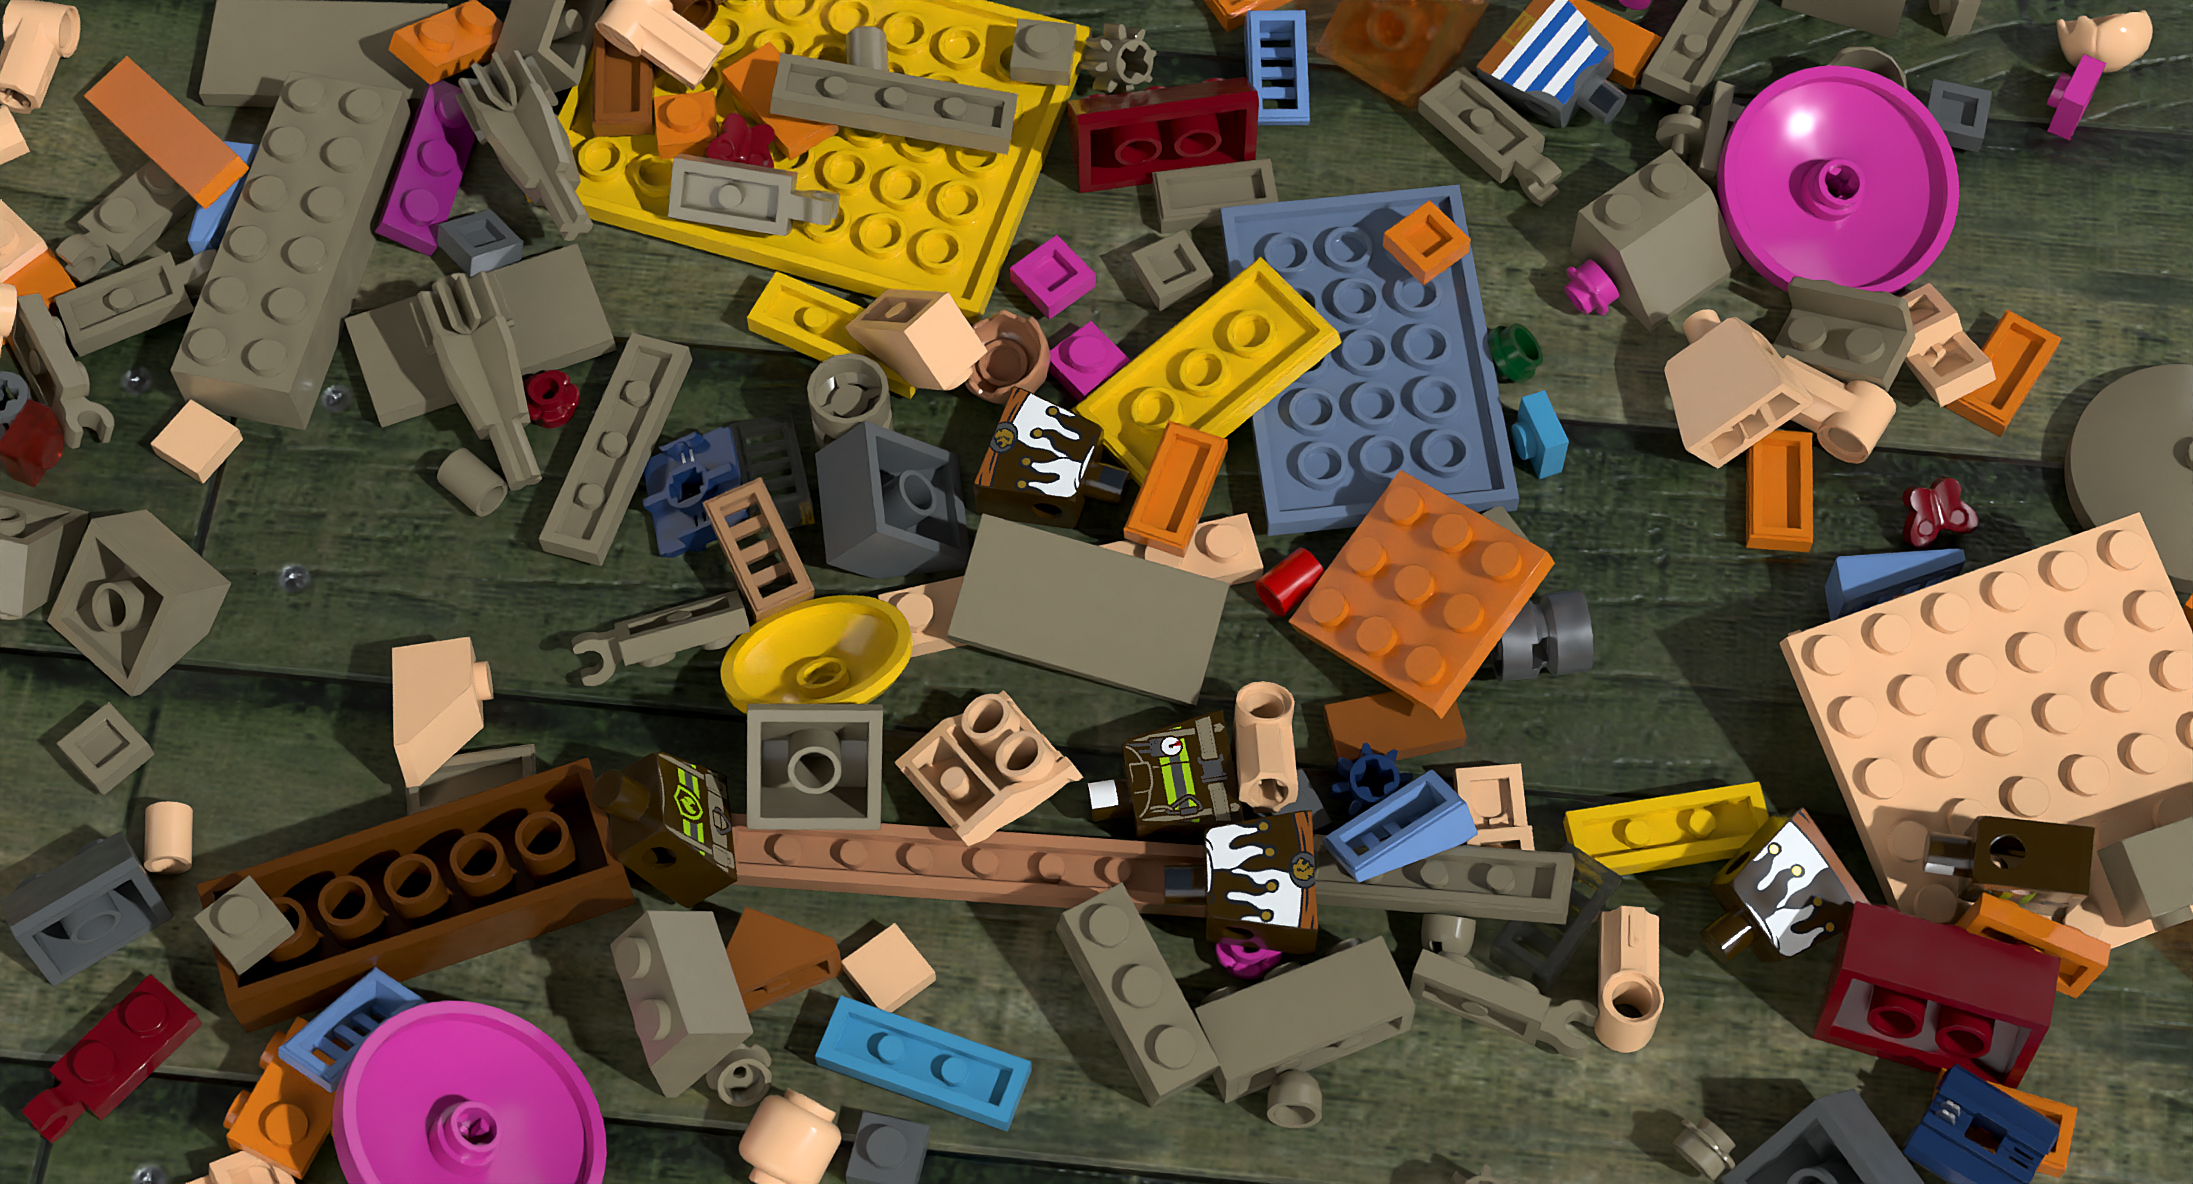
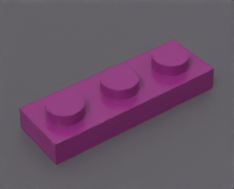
[375,80,476,256]

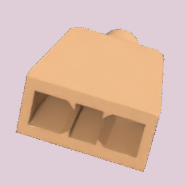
[1664,309,1814,469]

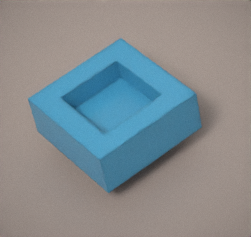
[1511,390,1569,479]

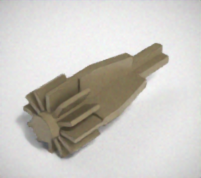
[456,50,593,241]
[409,271,542,491]

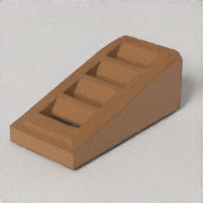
[703,477,815,623]

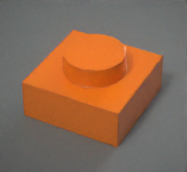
[654,91,718,160]
[1383,200,1471,286]

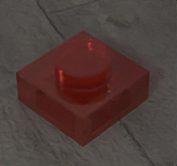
[0,399,65,488]

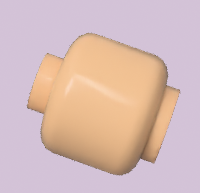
[739,1088,841,1184]

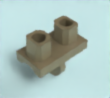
[1656,80,1745,192]

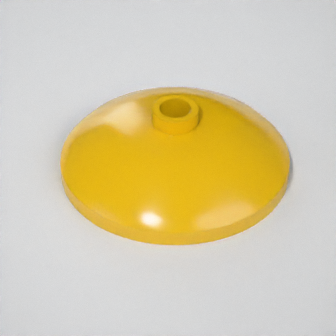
[721,595,913,714]

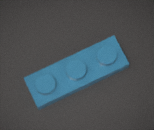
[815,996,1032,1132]

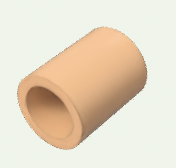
[144,802,193,875]

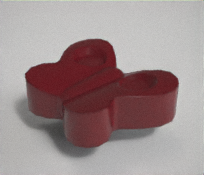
[703,113,775,168]
[1902,476,1978,548]

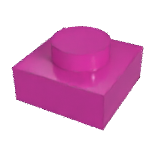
[2047,54,2106,140]
[1010,235,1096,320]
[1048,321,1131,403]

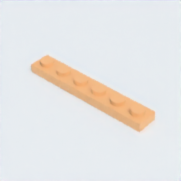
[878,513,1263,658]

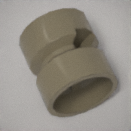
[807,353,894,450]

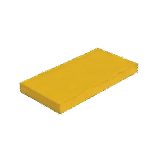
[1071,257,1341,487]

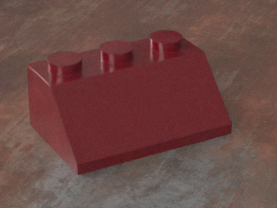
[1068,77,1259,193]
[1812,901,2061,1090]

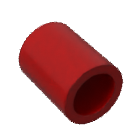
[1255,547,1325,617]

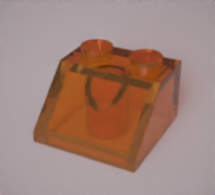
[1315,0,1489,109]

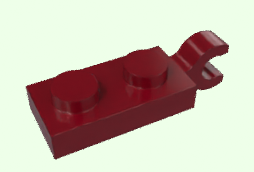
[22,974,202,1144]

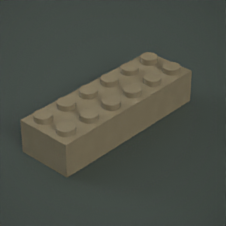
[170,70,413,430]

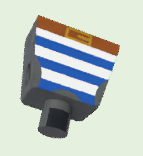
[1476,0,1627,129]

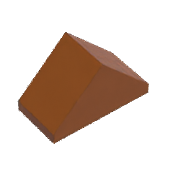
[726,907,844,1014]

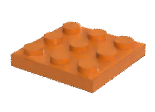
[1288,470,1555,719]

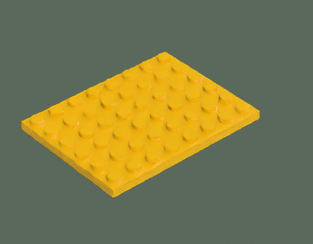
[526,0,1092,324]

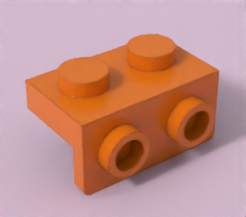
[223,1016,352,1180]

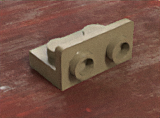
[1773,276,1916,393]

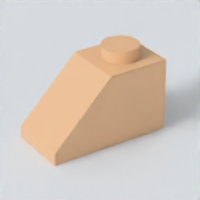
[845,289,988,391]
[392,637,493,788]

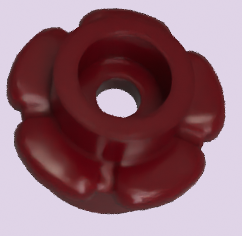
[523,370,580,428]

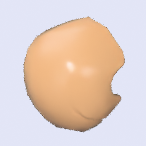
[2056,10,2153,73]

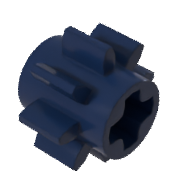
[1329,742,1414,822]

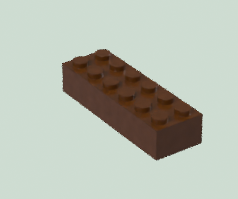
[197,757,636,1033]

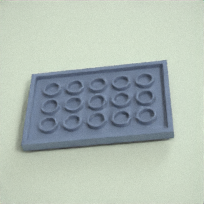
[1220,185,1519,536]

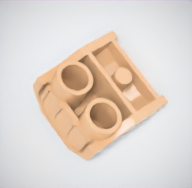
[894,690,1083,846]

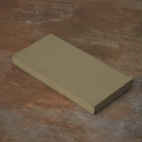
[199,0,449,111]
[345,243,617,427]
[947,514,1230,709]

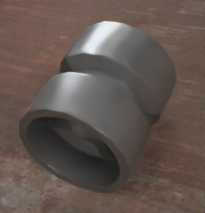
[1490,589,1594,682]

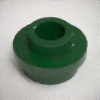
[1487,323,1543,383]

